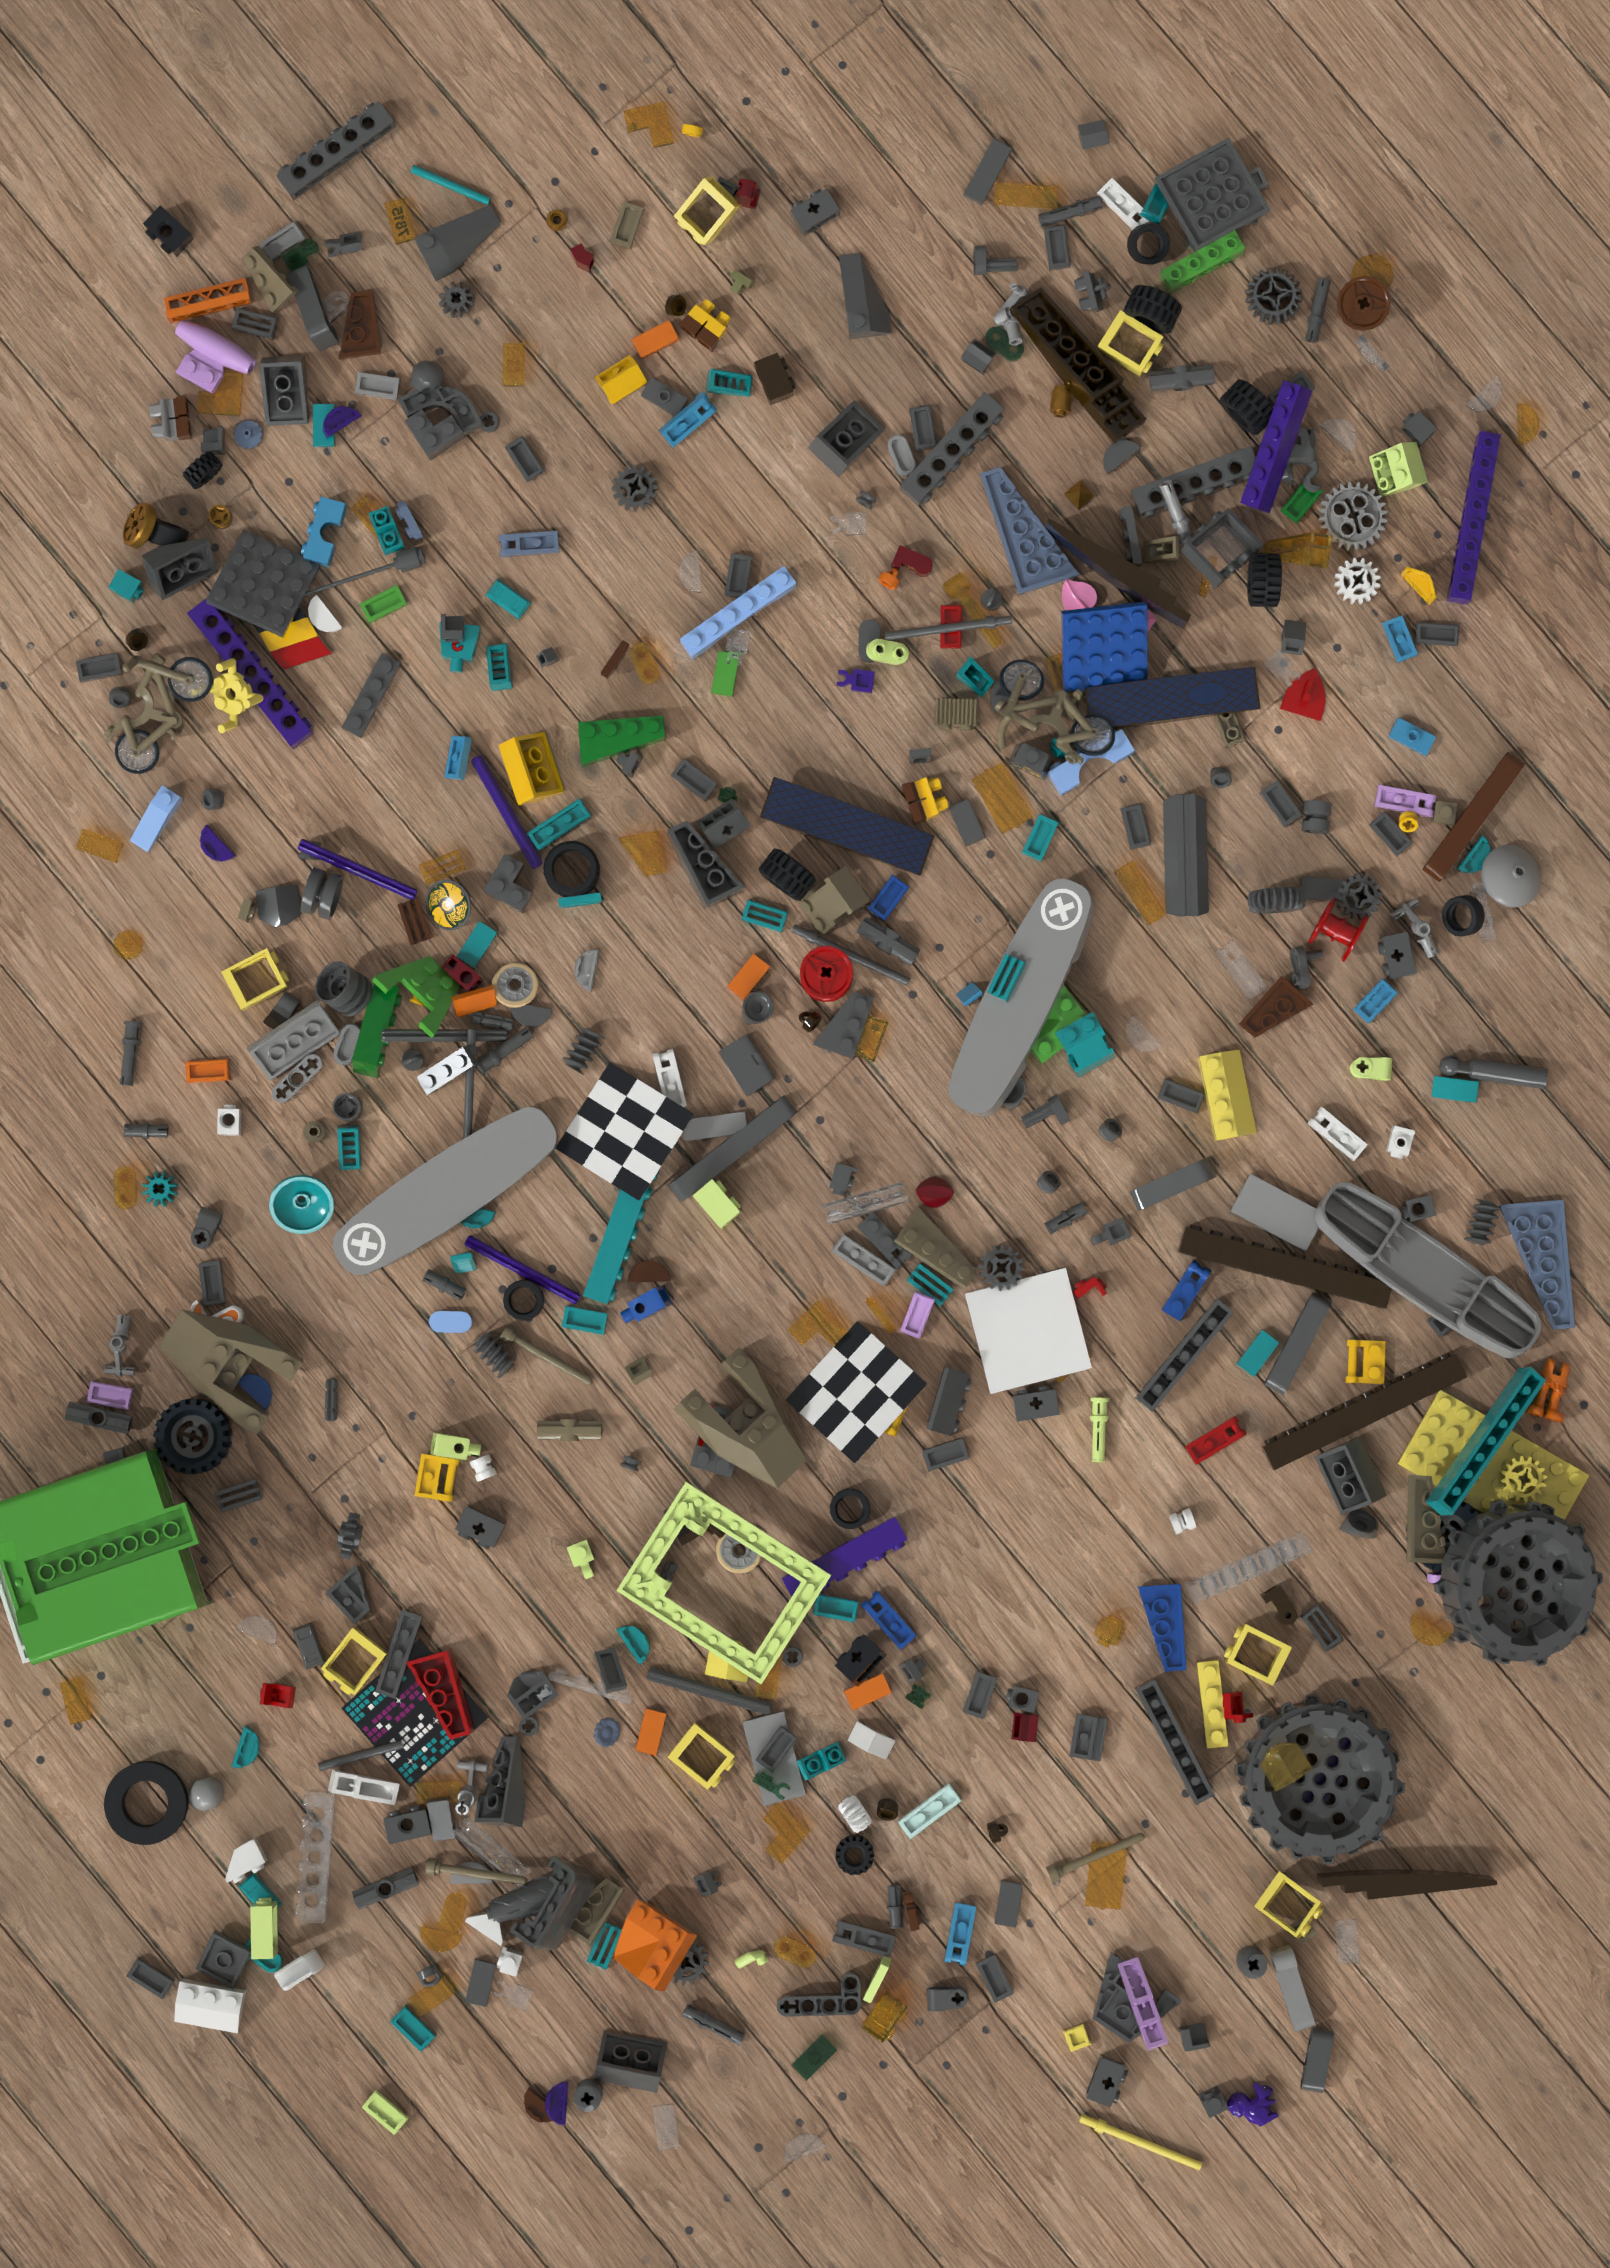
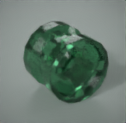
[905,1683,932,1709]

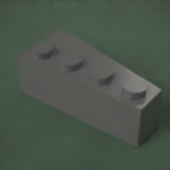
[666,821,744,910]

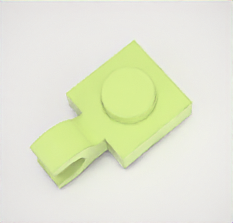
[567,1540,595,1579]

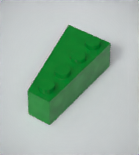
[578,716,665,768]
[352,983,403,1079]

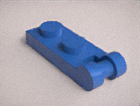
[1161,1259,1211,1321]
[861,1590,917,1650]

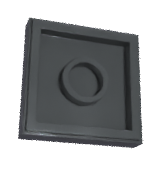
[196,1930,251,1989]

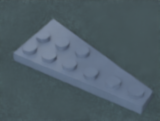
[980,467,1080,595]
[1498,1200,1575,1330]

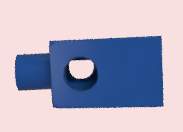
[620,1285,673,1323]

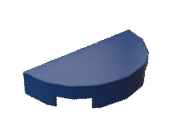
[238,1374,272,1410]

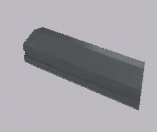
[1163,794,1209,917]

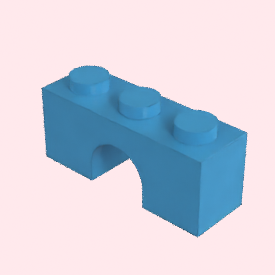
[301,497,348,568]

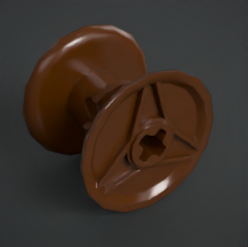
[1337,276,1391,331]

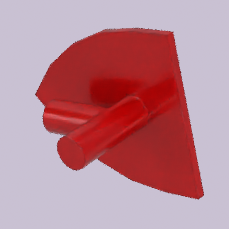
[1280,668,1326,721]

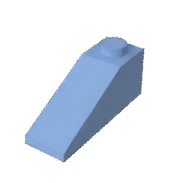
[130,785,183,852]

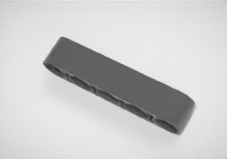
[1264,1292,1332,1395]

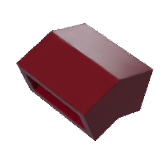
[570,243,595,273]
[1011,1712,1039,1743]

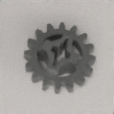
[612,465,658,512]
[1335,873,1383,920]
[978,1245,1025,1291]
[337,1512,363,1560]
[674,1939,709,1986]

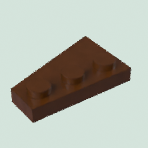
[339,290,381,360]
[1239,976,1313,1038]

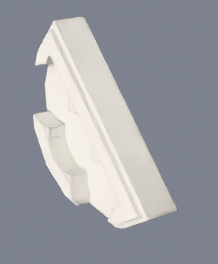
[308,594,343,632]

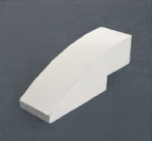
[328,1769,400,1805]

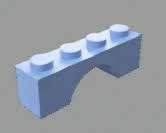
[1047,729,1135,796]

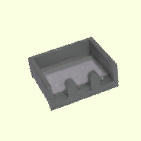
[1180,508,1263,590]

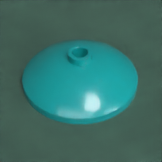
[269,1175,334,1234]

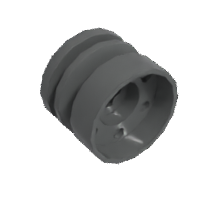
[315,961,373,1016]

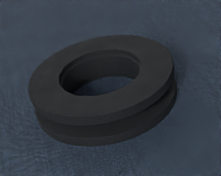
[104,1761,189,1845]

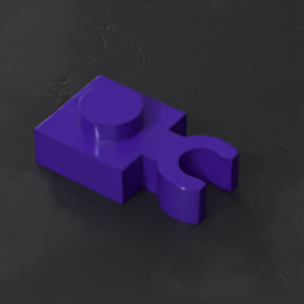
[837,669,875,694]

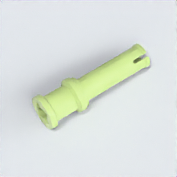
[1090,1397,1110,1462]

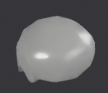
[189,1777,224,1811]

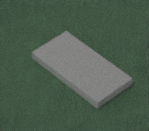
[247,1000,341,1081]
[1230,1174,1319,1252]
[742,1711,806,1806]

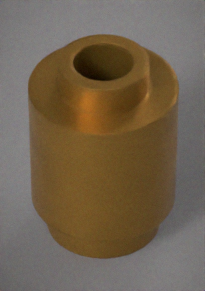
[1050,385,1073,418]

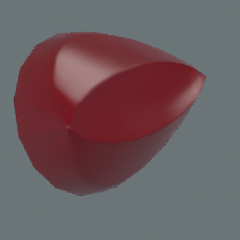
[916,1176,954,1208]

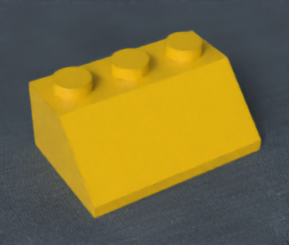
[498,732,565,805]

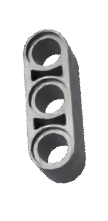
[1300,2027,1334,2093]

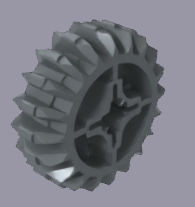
[1245,267,1302,325]
[1248,887,1306,914]

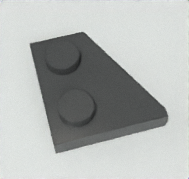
[325,1565,371,1625]

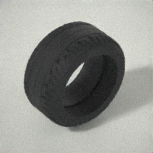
[543,841,600,897]

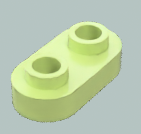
[866,639,909,665]

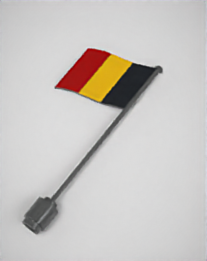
[252,547,426,670]

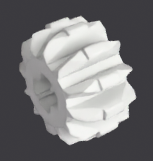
[838,1795,871,1833]

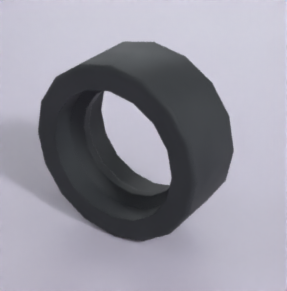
[1127,224,1170,265]
[1442,895,1485,937]
[503,1280,544,1321]
[830,1488,870,1529]

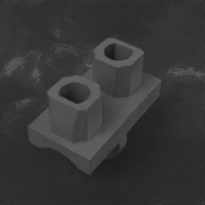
[1074,271,1111,312]

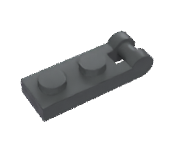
[1119,506,1142,567]
[857,1212,913,1270]
[832,1920,896,1957]

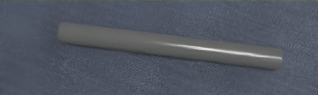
[318,1740,403,1771]

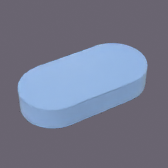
[429,1311,472,1333]

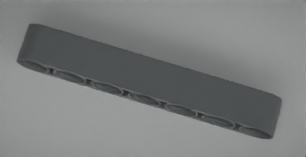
[668,1095,798,1202]

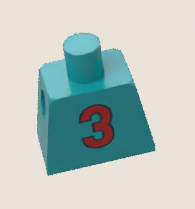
[439,622,481,673]

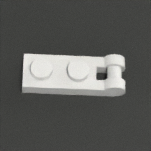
[1097,178,1152,230]
[652,1048,687,1107]
[1307,1107,1368,1161]

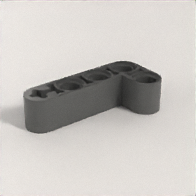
[288,264,340,351]
[1130,1157,1217,1211]
[777,1971,861,2017]

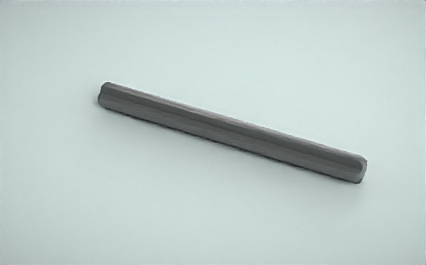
[381,1029,507,1042]
[647,1668,772,1715]

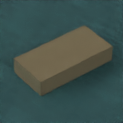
[610,201,644,249]

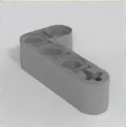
[1269,1945,1316,2032]

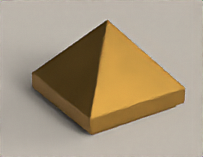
[1064,480,1094,510]

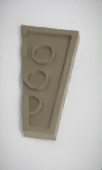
[894,1206,977,1289]
[1407,1475,1446,1564]

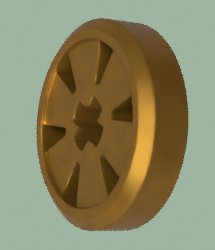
[123,502,157,549]

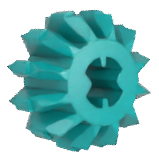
[142,1171,179,1207]

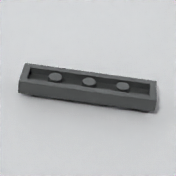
[341,653,401,738]
[375,1610,423,1699]

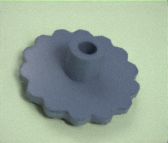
[233,420,263,449]
[594,1717,620,1747]

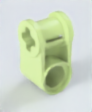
[1350,1057,1392,1081]

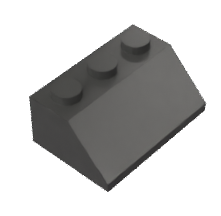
[926,1367,972,1436]
[1314,1437,1387,1515]
[594,2030,667,2093]

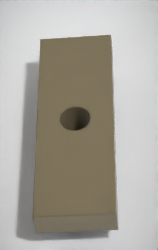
[1214,713,1246,748]

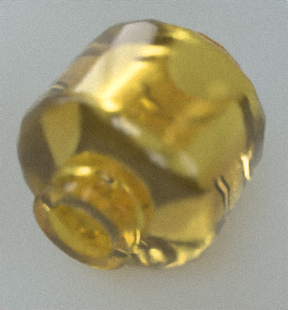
[1094,1615,1126,1648]

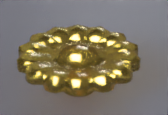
[113,931,143,960]

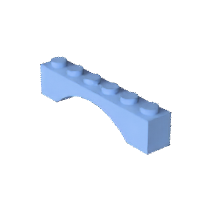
[680,566,796,660]

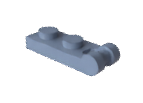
[499,531,559,558]

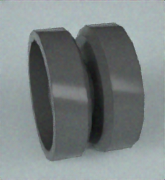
[300,867,344,920]

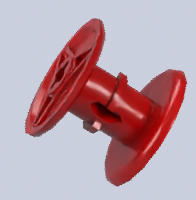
[1308,896,1369,962]
[800,946,853,1002]

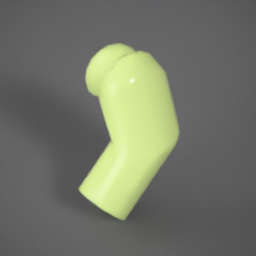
[735,1950,768,1969]

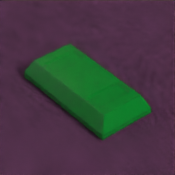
[1280,481,1323,524]

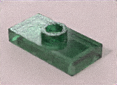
[791,2034,837,2081]

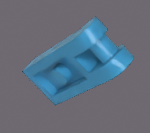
[659,392,717,447]
[944,1902,976,1966]

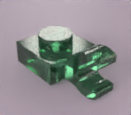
[279,238,319,271]
[752,1771,791,1800]

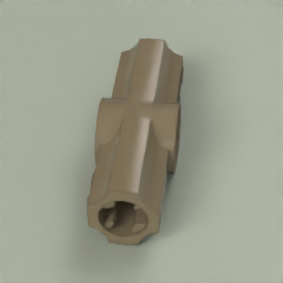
[537,1419,602,1441]

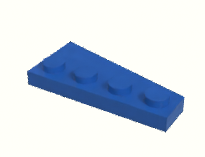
[1137,1584,1186,1672]

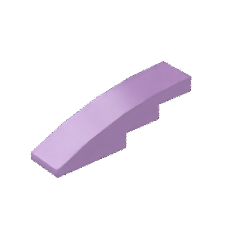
[1118,1957,1168,2051]

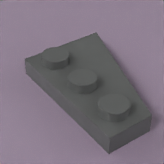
[813,991,874,1059]

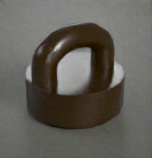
[665,295,686,316]
[126,628,148,651]
[799,1011,822,1033]
[877,1799,898,1821]
[986,1821,1008,1844]

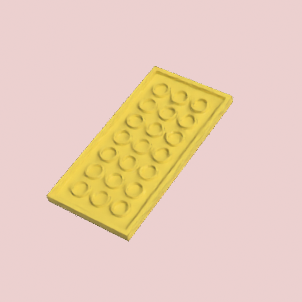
[1397,1390,1590,1538]

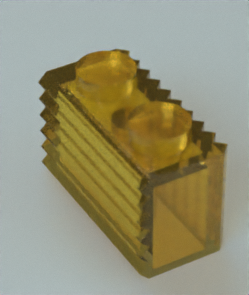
[861,1990,908,2043]

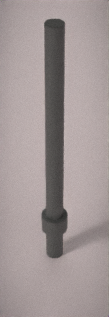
[885,616,1012,640]
[791,925,911,986]
[463,1029,478,1139]

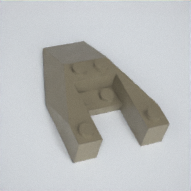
[159,1309,303,1435]
[674,1348,807,1489]

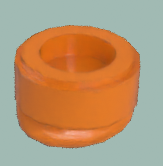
[878,568,900,590]

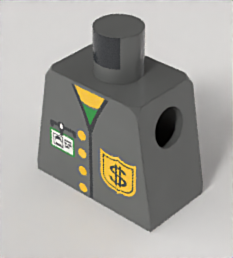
[1008,742,1053,780]

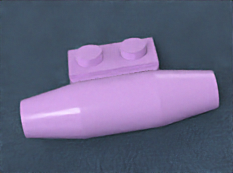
[175,319,256,394]

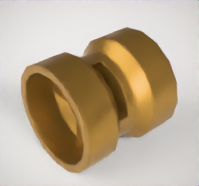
[209,505,232,529]

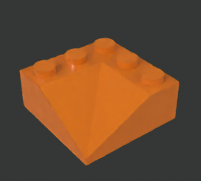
[613,1899,697,1992]

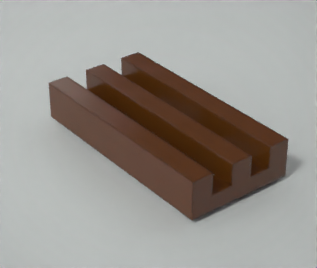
[397,898,431,945]

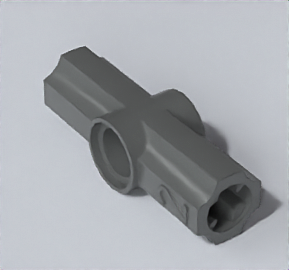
[1149,365,1215,392]
[856,917,920,966]
[65,1401,133,1434]
[352,1867,419,1909]

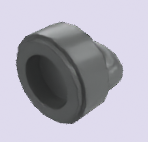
[981,589,1002,611]
[109,687,130,708]
[1210,767,1232,788]
[202,789,224,810]
[402,1050,424,1071]
[1099,1118,1122,1142]
[1037,1171,1061,1194]
[417,1964,441,1987]

